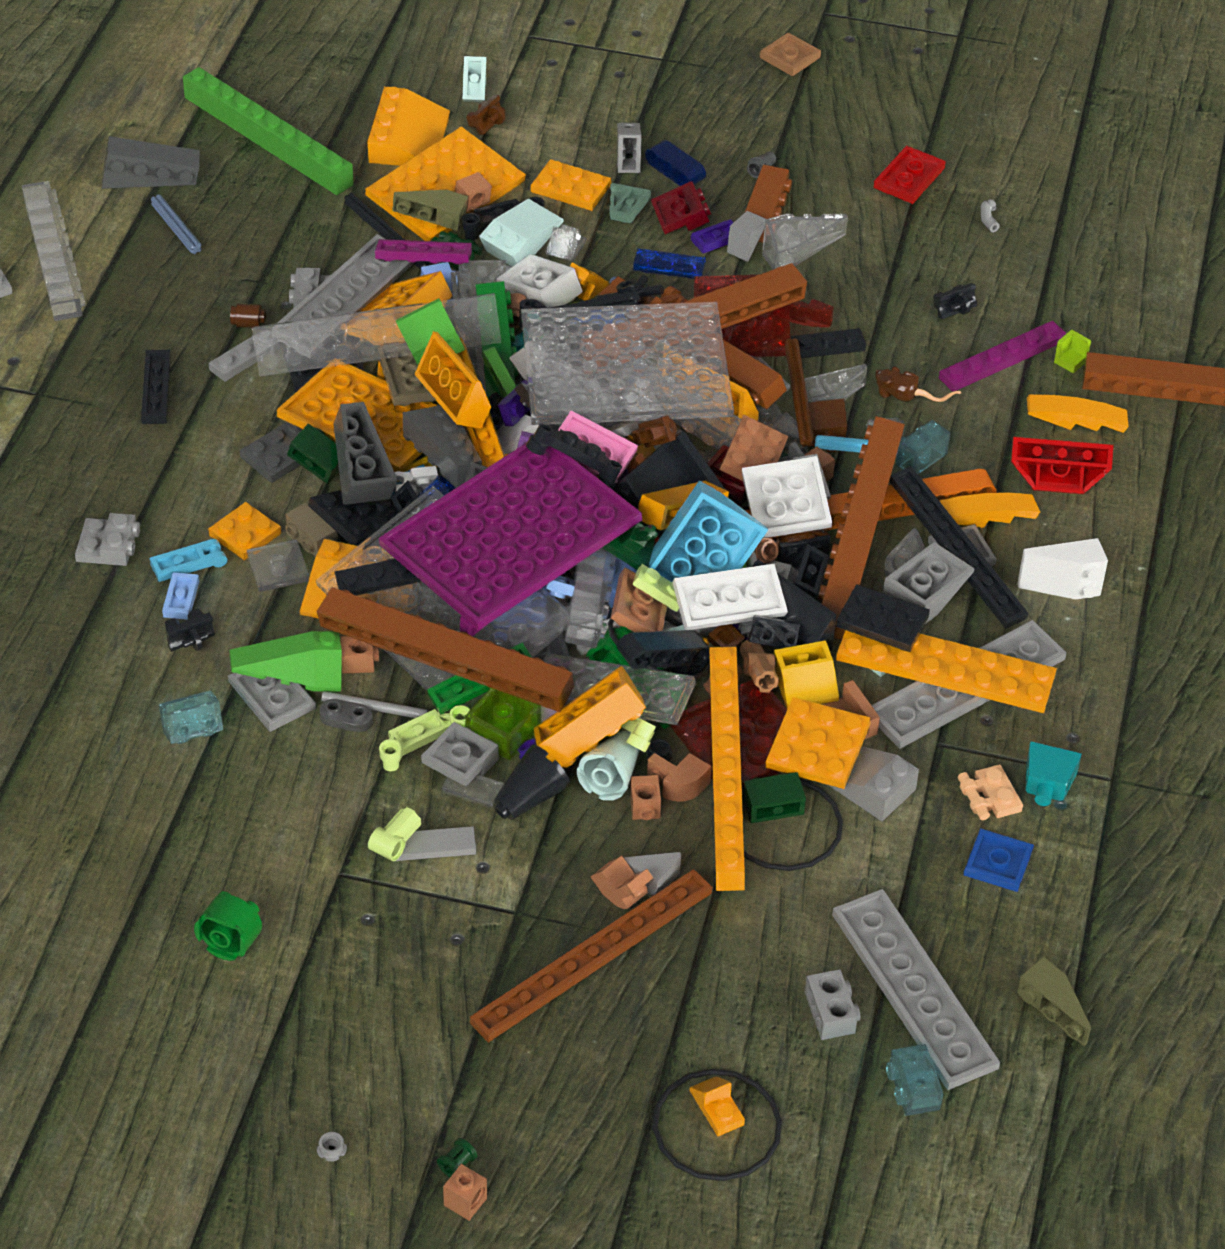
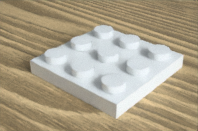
[742,456,832,538]

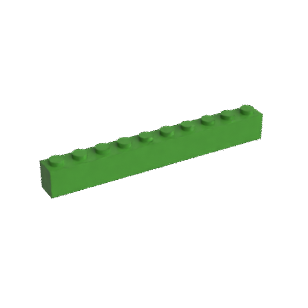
[183,67,354,196]

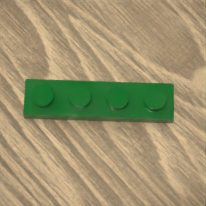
[427,642,532,715]

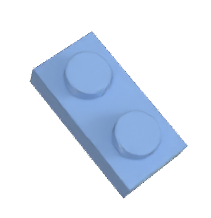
[162,572,199,620]
[546,576,575,599]

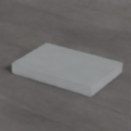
[228,673,316,732]

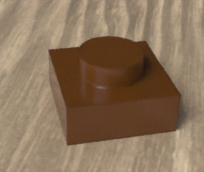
[707,624,745,648]

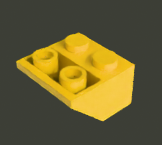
[774,640,839,710]

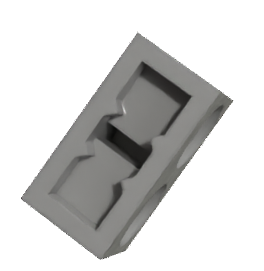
[805,969,860,1040]

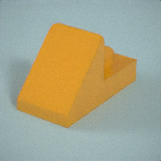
[569,262,610,301]
[689,1076,745,1137]

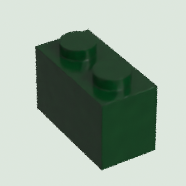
[287,423,339,484]
[742,772,806,824]

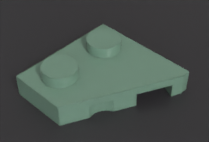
[610,183,652,223]

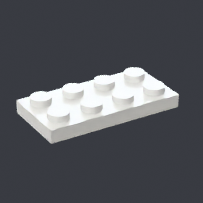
[672,564,788,630]

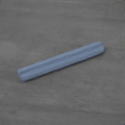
[151,195,202,254]

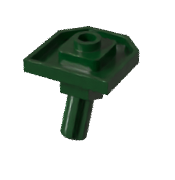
[602,521,658,570]

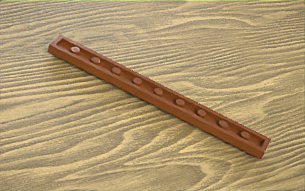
[470,869,712,1043]

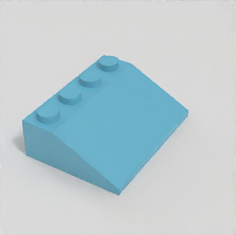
[648,480,768,582]

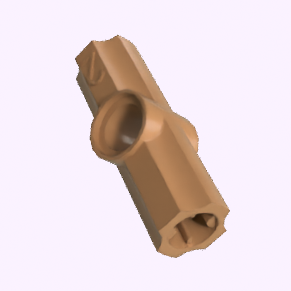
[740,640,779,693]

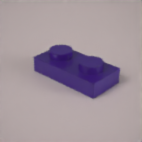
[691,219,734,253]
[498,380,533,426]

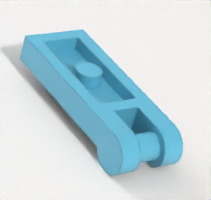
[150,539,228,582]

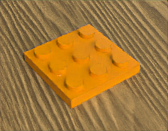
[766,697,871,789]

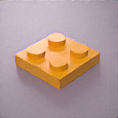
[208,502,282,561]

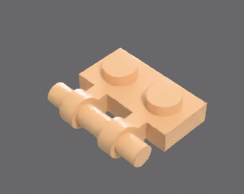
[958,764,1023,820]

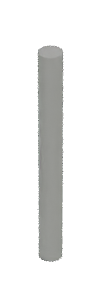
[321,691,428,718]

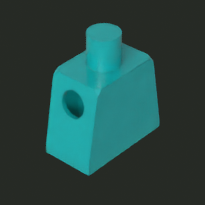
[1025,741,1082,806]

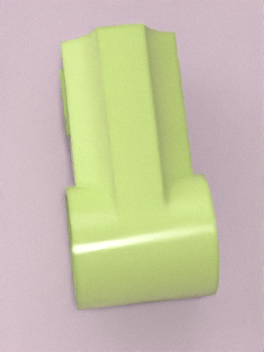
[368,807,421,862]

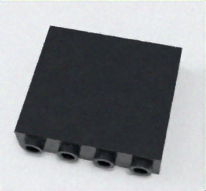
[614,431,736,538]

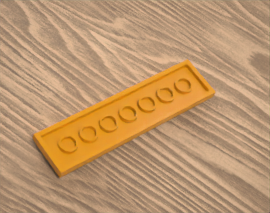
[836,630,1057,713]

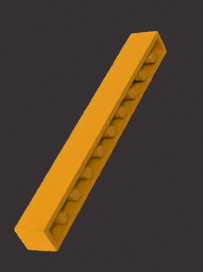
[709,647,745,891]

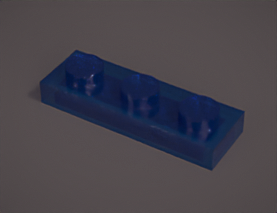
[633,248,706,280]

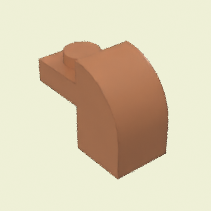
[647,753,712,802]
[590,856,653,909]

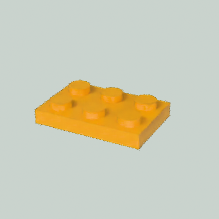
[531,159,611,211]

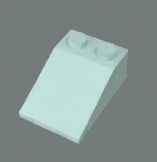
[479,199,564,267]

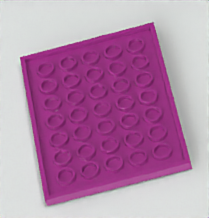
[378,443,642,630]

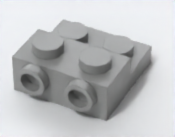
[289,267,331,308]
[75,513,140,566]
[421,722,499,786]

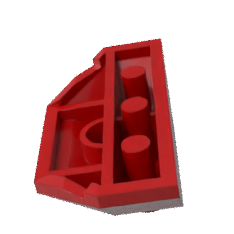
[1011,437,1113,495]

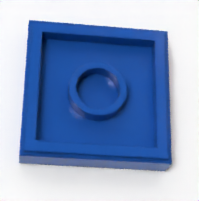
[964,828,1034,892]

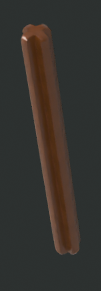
[785,338,814,447]

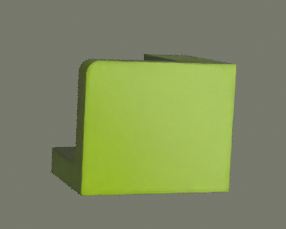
[1054,330,1091,373]

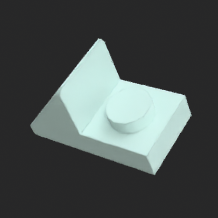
[463,56,486,102]

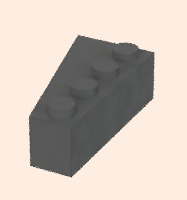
[102,136,200,189]
[333,402,398,505]
[403,404,482,488]

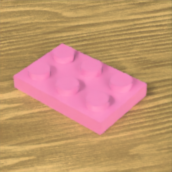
[558,411,638,480]

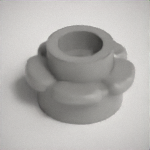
[317,1132,347,1162]

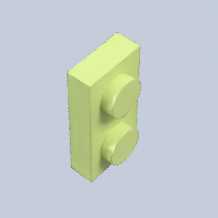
[632,564,679,612]

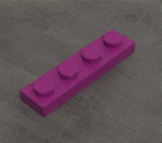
[375,239,472,264]

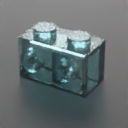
[896,420,951,474]
[159,690,223,744]
[886,1044,943,1116]

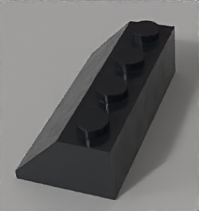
[752,559,837,652]

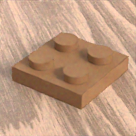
[760,32,821,76]

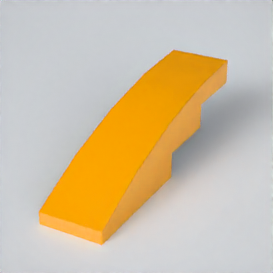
[1027,394,1129,433]
[939,493,1040,528]

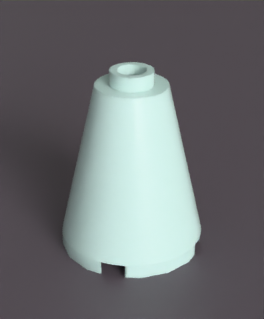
[576,731,640,800]

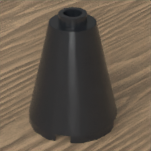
[494,745,570,820]

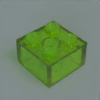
[465,688,541,760]

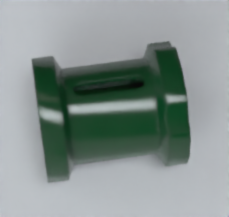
[437,1138,478,1178]

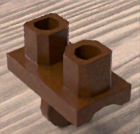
[466,95,506,135]
[631,415,677,448]

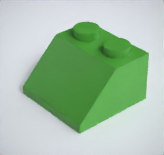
[395,298,465,365]

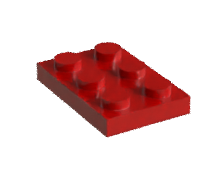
[873,145,946,204]

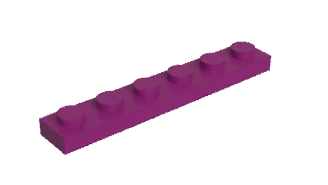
[939,321,1067,392]

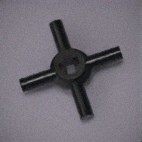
[597,274,664,315]

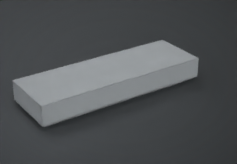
[396,826,476,861]

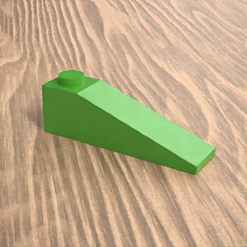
[229,631,342,692]

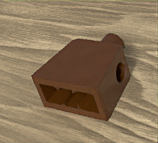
[808,398,847,453]

